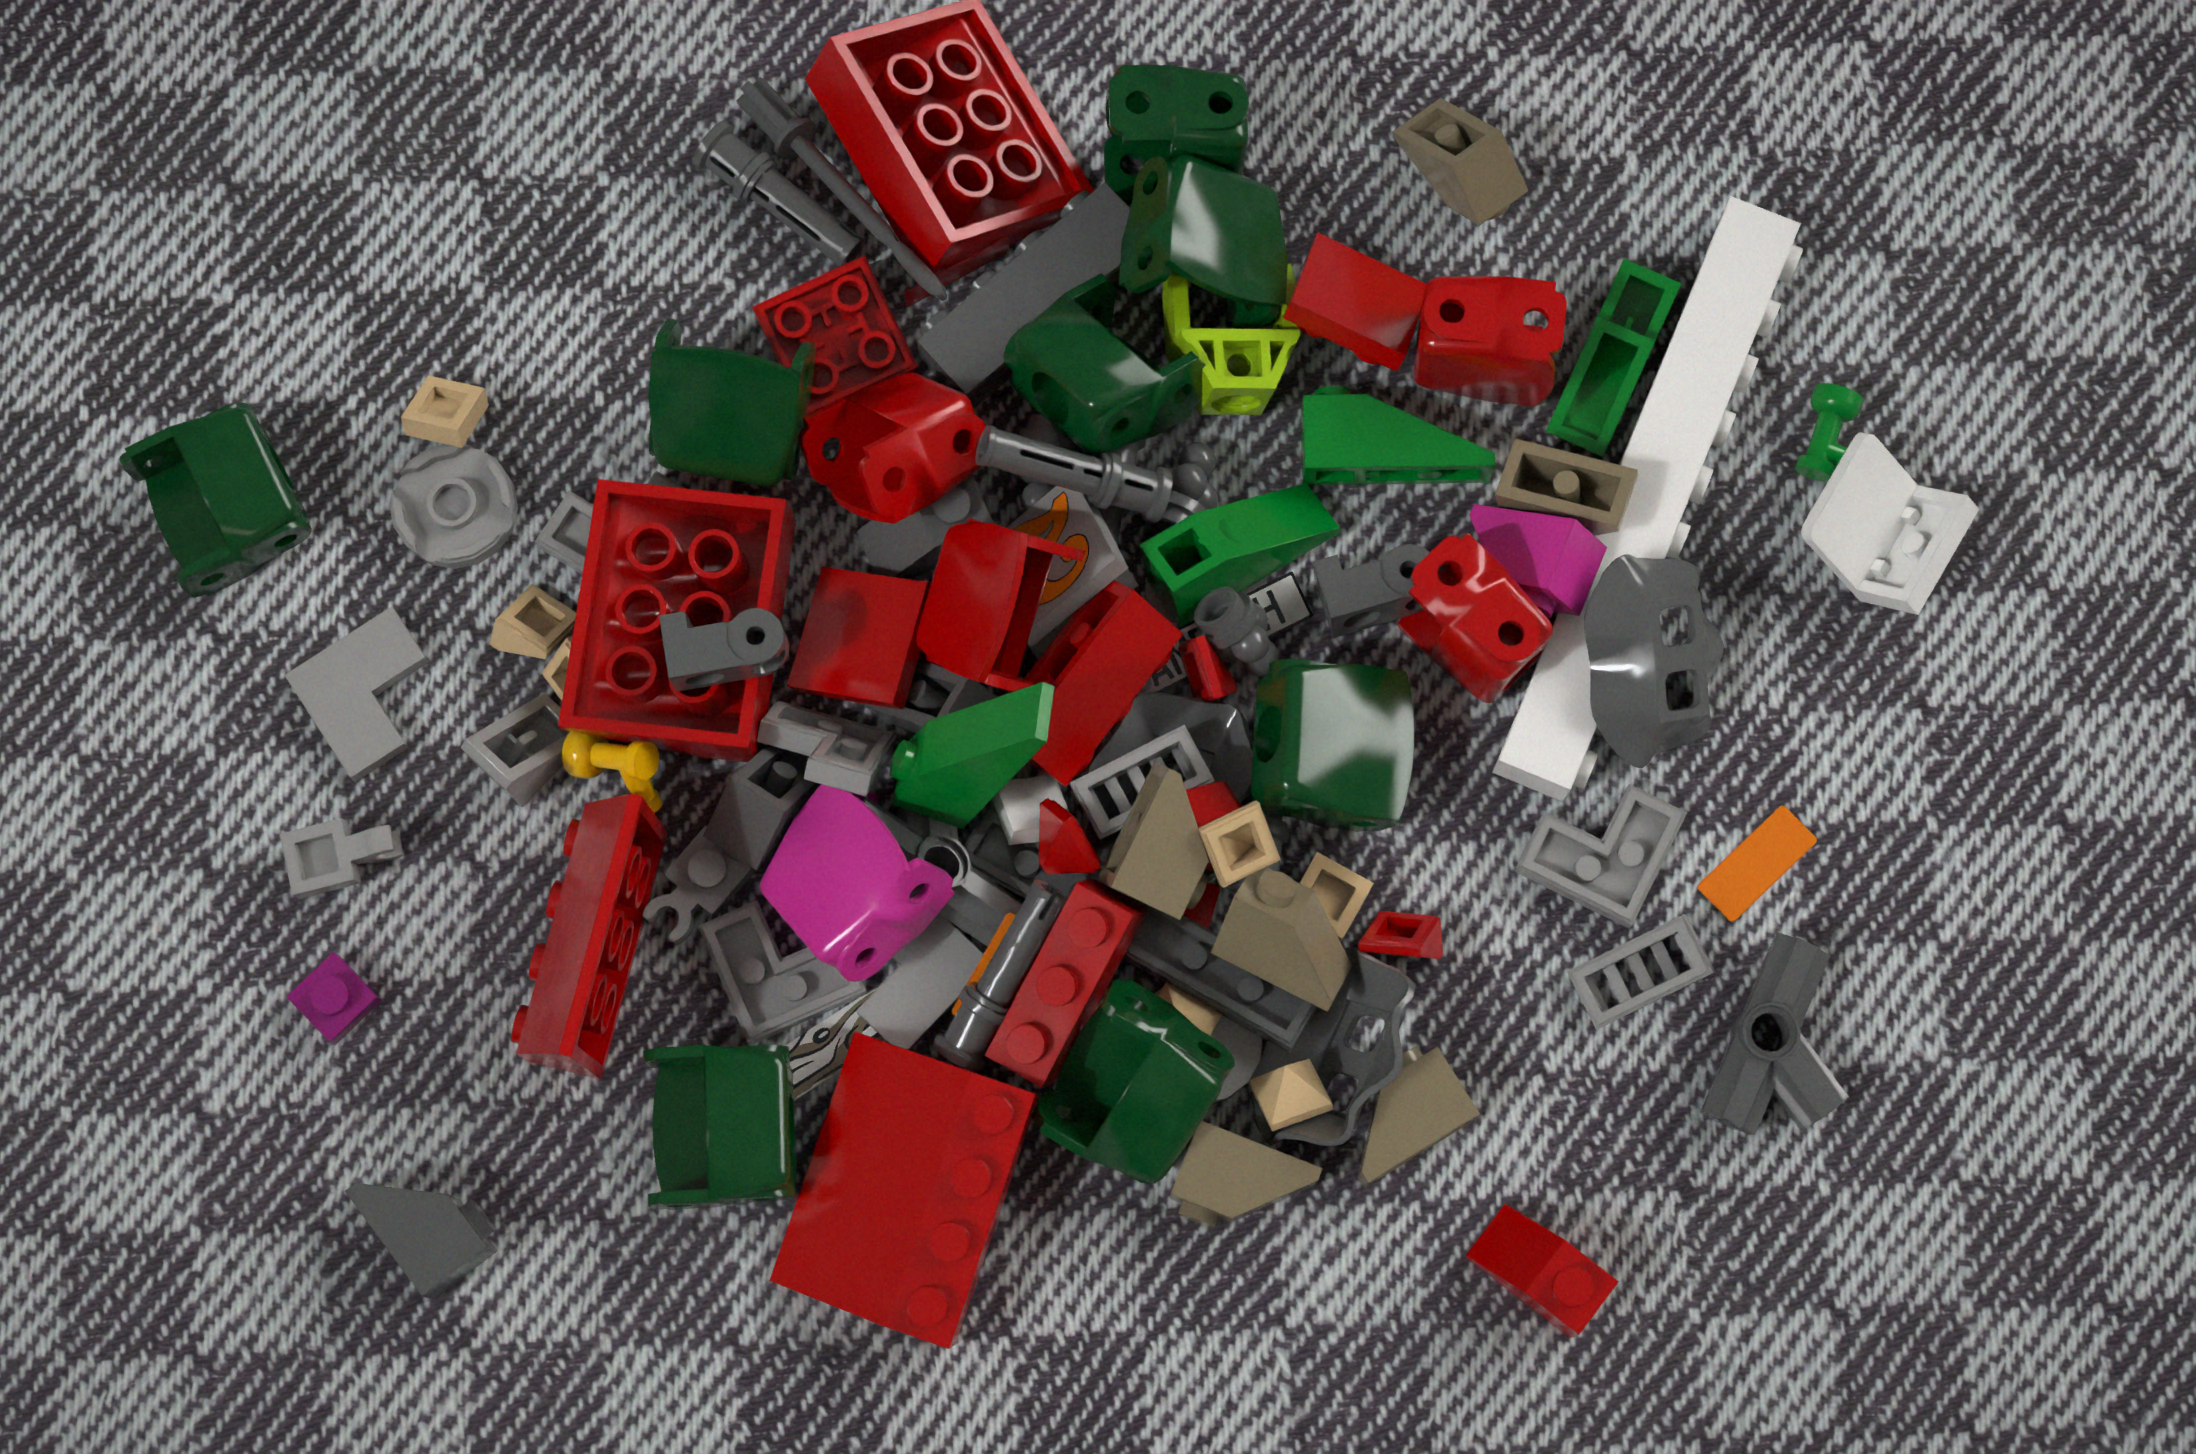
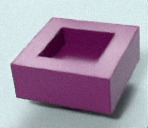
[286,952,382,1045]

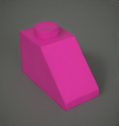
[1469,504,1607,618]

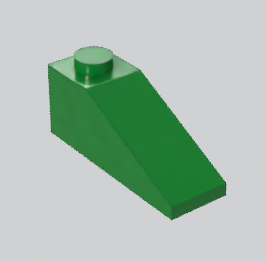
[1300,386,1496,485]
[890,682,1054,829]

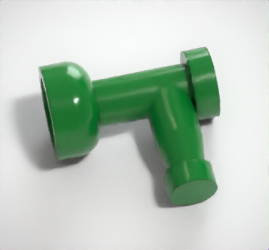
[1795,383,1864,481]

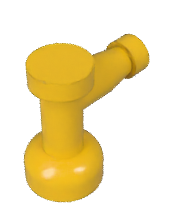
[562,731,663,813]

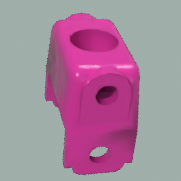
[760,784,955,982]

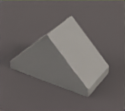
[461,693,571,807]

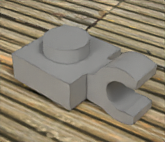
[280,818,404,899]

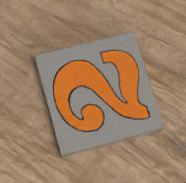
[1006,486,1128,646]

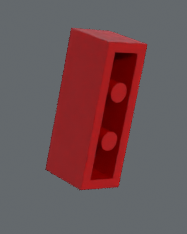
[1024,580,1183,787]
[985,878,1148,1088]

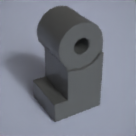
[1313,544,1430,639]
[659,608,789,692]

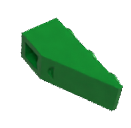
[1140,483,1341,627]

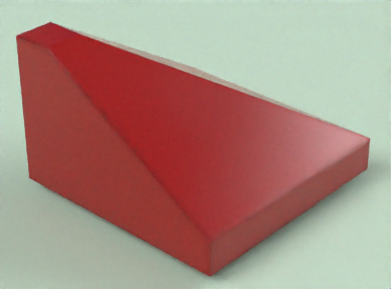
[1178,635,1238,701]
[1039,798,1101,874]
[1358,911,1443,959]

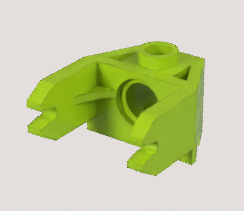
[1162,264,1300,415]

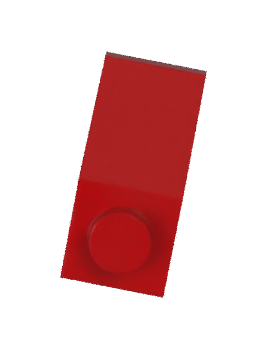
[1465,1204,1619,1338]

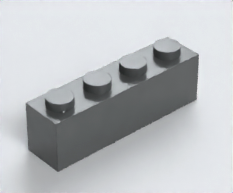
[917,182,1153,409]

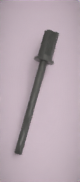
[736,77,947,301]

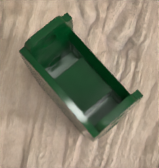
[1104,65,1249,205]
[1119,154,1288,329]
[1003,273,1206,455]
[648,318,816,486]
[119,403,312,598]
[1251,659,1414,832]
[1031,979,1235,1184]
[643,1045,797,1210]

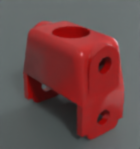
[1413,276,1567,407]
[798,372,986,524]
[916,518,1086,692]
[1396,533,1553,703]

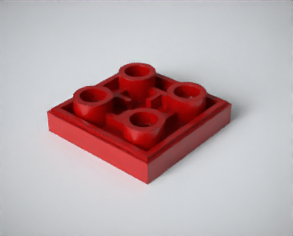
[1283,233,1426,371]
[752,255,918,416]
[787,567,931,710]

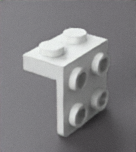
[1801,432,1979,615]

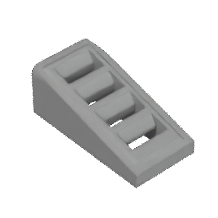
[1070,724,1215,841]
[1567,914,1715,1030]

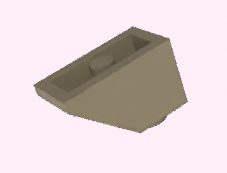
[1392,98,1529,226]
[1495,438,1638,536]
[1098,761,1209,920]
[1211,867,1352,1012]
[1358,1046,1480,1188]
[1170,1121,1323,1228]

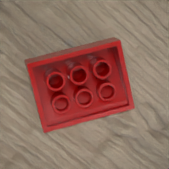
[805,0,1094,275]
[558,479,797,762]
[511,794,668,1080]
[769,1032,1040,1349]

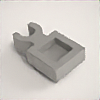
[642,826,756,945]

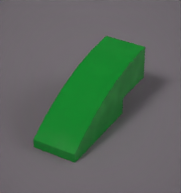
[1545,259,1682,457]

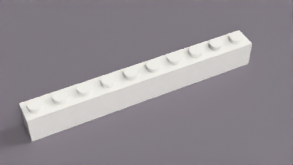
[1492,196,1803,802]

